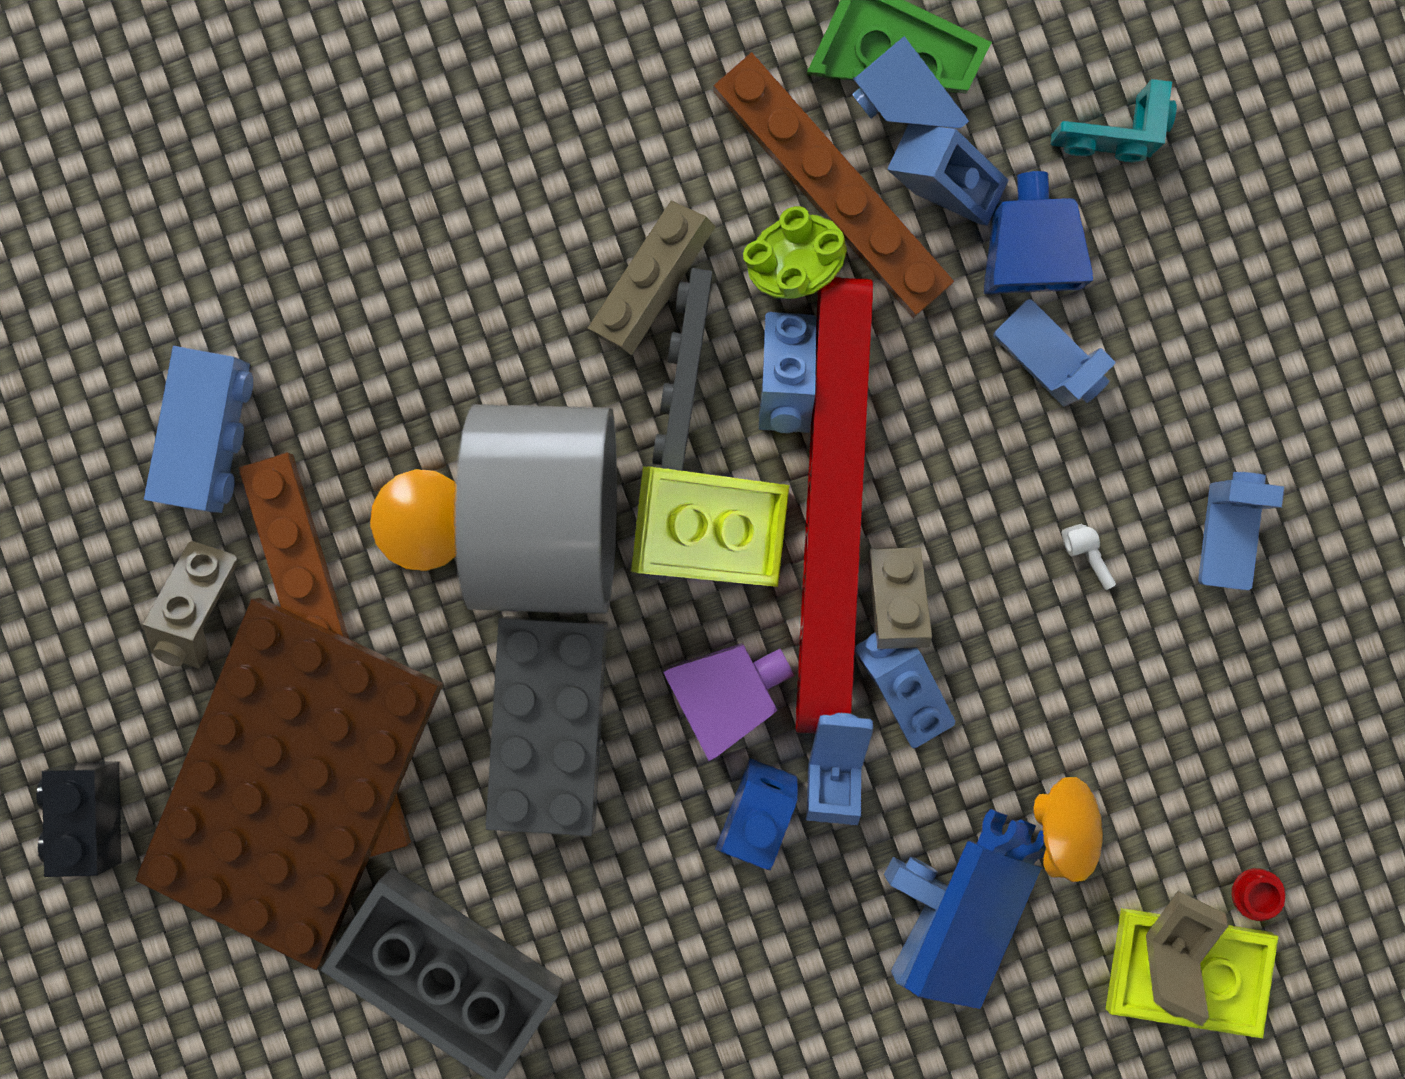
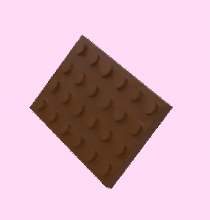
[135,598,444,970]

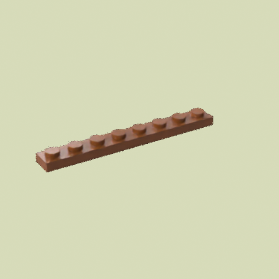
[238,453,411,857]

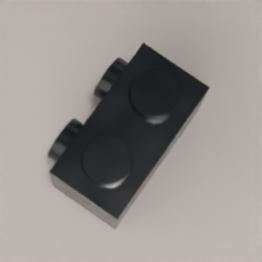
[36,761,122,877]

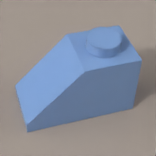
[852,36,969,128]
[887,123,1009,226]

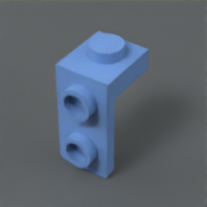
[993,299,1116,407]
[759,312,816,433]
[1198,472,1284,590]
[855,632,955,748]
[806,713,873,825]
[884,857,948,988]

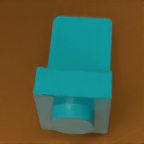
[1050,79,1177,162]

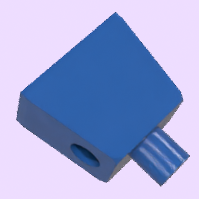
[984,171,1093,294]
[715,758,798,871]

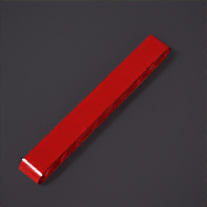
[796,277,873,734]

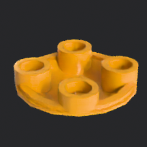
[370,469,456,571]
[1034,777,1103,882]

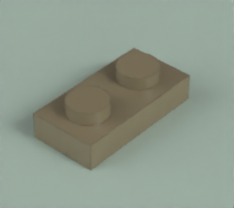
[868,547,932,649]

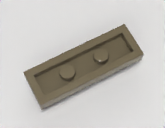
[588,200,716,355]

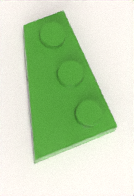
[807,0,992,94]

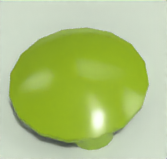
[743,206,847,299]

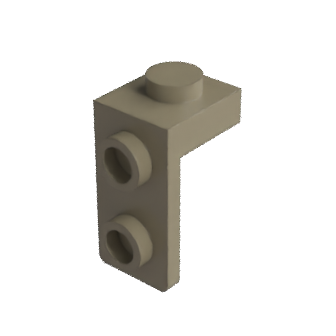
[142,541,237,669]
[1146,891,1228,1026]

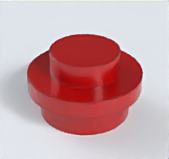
[1231,868,1286,921]

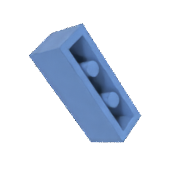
[144,346,253,513]

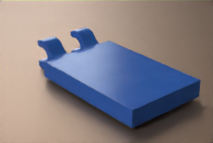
[904,809,1046,1009]

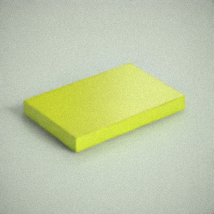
[631,466,790,587]
[1105,908,1279,1039]

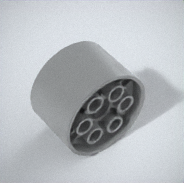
[455,404,617,614]

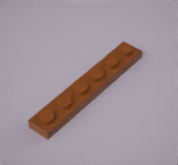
[713,52,954,318]

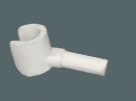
[1062,524,1116,590]

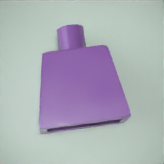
[663,643,794,761]

